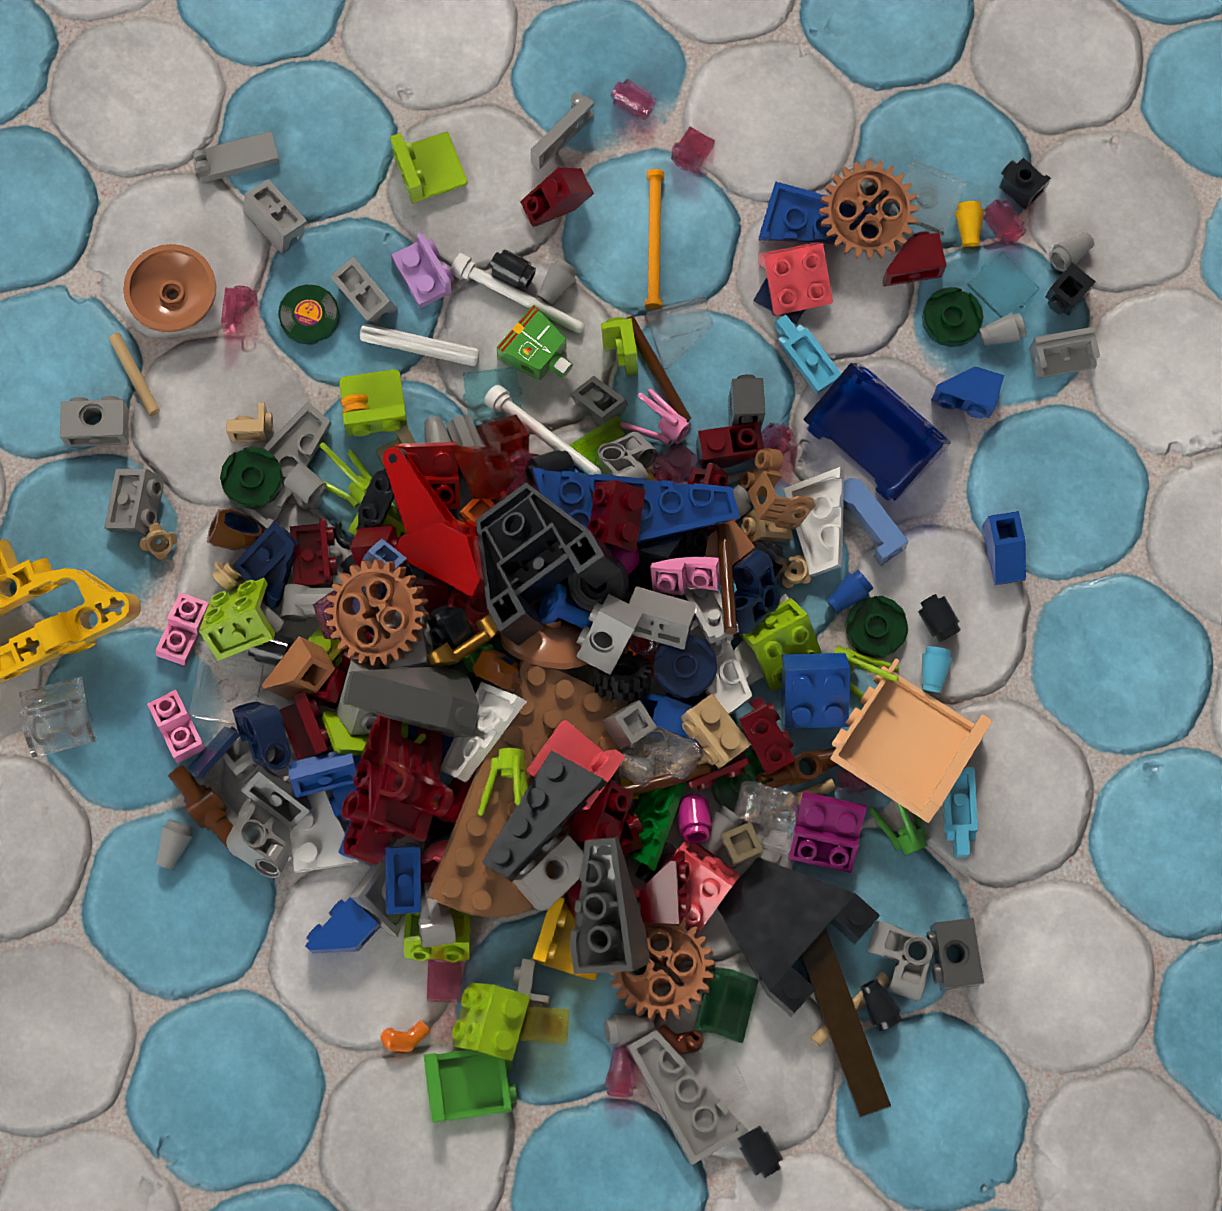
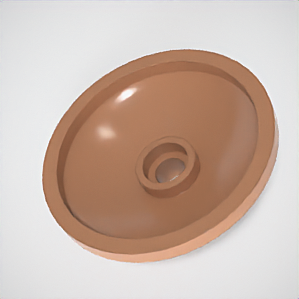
[123,244,217,332]
[500,614,588,669]

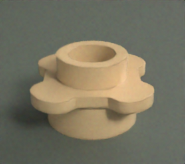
[139,523,177,560]
[781,555,812,589]
[212,562,243,591]

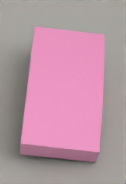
[651,557,721,595]
[155,592,209,666]
[147,690,206,764]

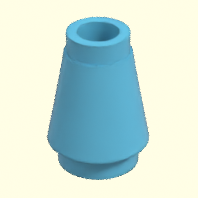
[922,646,953,694]

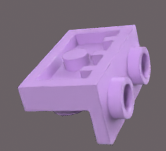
[391,233,454,309]

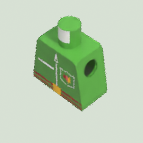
[496,305,573,380]

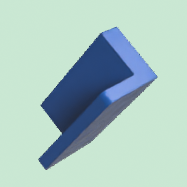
[288,751,357,798]
[385,843,421,914]

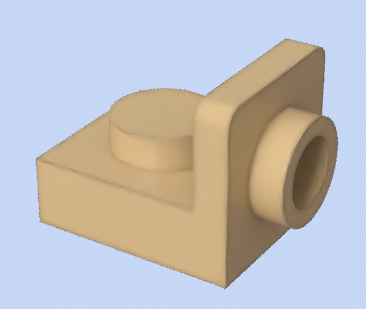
[226,403,273,442]
[741,509,793,545]

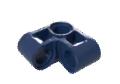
[733,550,780,634]
[232,701,291,770]

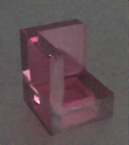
[427,960,462,1003]

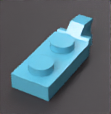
[774,314,843,395]
[943,767,978,858]

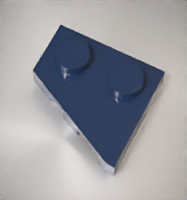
[232,522,299,609]

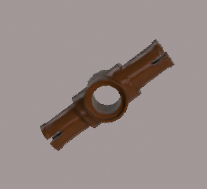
[757,747,839,793]
[168,764,233,850]

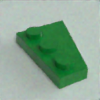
[624,782,687,871]

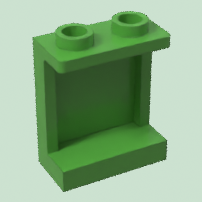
[423,1050,518,1123]

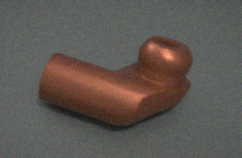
[657,1023,704,1055]

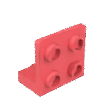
[758,242,833,315]
[527,720,625,810]
[674,841,741,934]

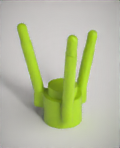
[320,443,372,508]
[833,645,899,700]
[478,748,528,816]

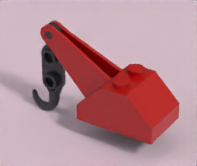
[334,447,486,597]

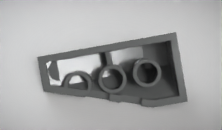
[343,666,479,737]
[569,837,650,974]

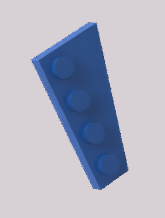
[758,181,891,244]

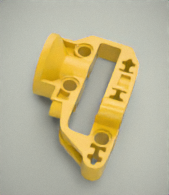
[0,539,141,683]

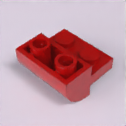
[394,442,460,511]

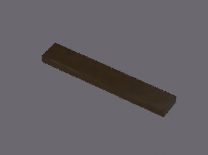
[800,928,891,1118]

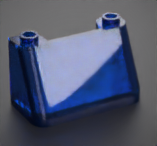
[803,363,951,501]

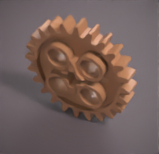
[819,160,919,260]
[325,560,429,665]
[609,919,715,1022]

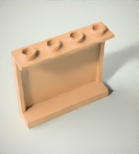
[830,658,993,823]

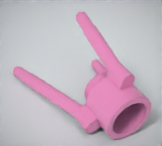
[613,389,691,446]

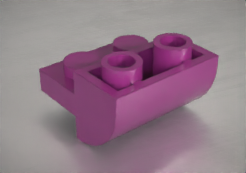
[788,792,866,873]

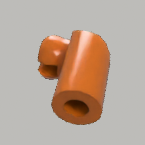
[380,1020,431,1052]

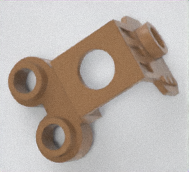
[739,448,816,530]

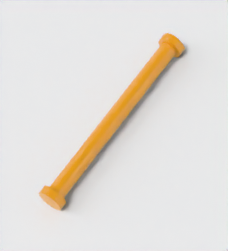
[645,169,664,310]

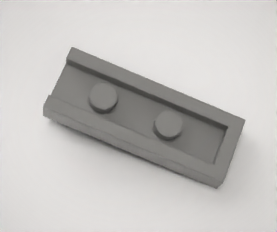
[530,93,594,170]
[193,131,280,183]
[683,588,739,646]

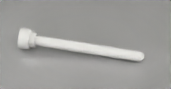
[450,253,584,333]
[484,385,601,475]

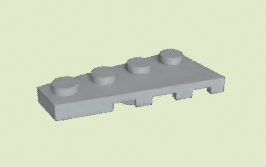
[223,402,331,530]
[626,1030,750,1165]

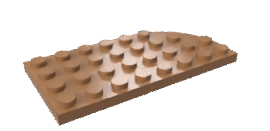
[427,659,628,917]

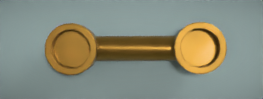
[426,613,498,666]

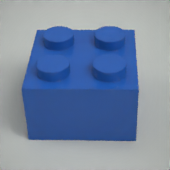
[781,653,850,729]

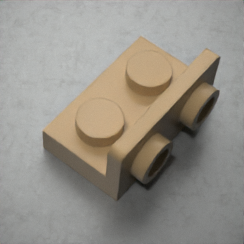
[680,693,751,769]

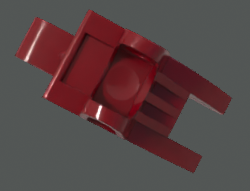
[341,715,453,865]

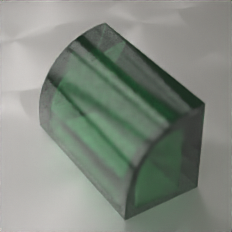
[693,967,759,1043]

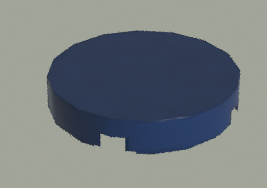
[653,635,718,699]

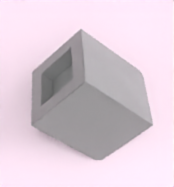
[602,700,657,749]

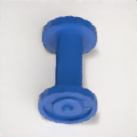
[538,583,593,628]

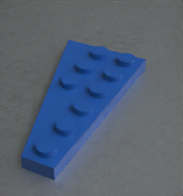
[532,468,740,549]

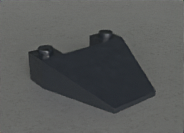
[476,482,621,646]
[717,857,881,1017]

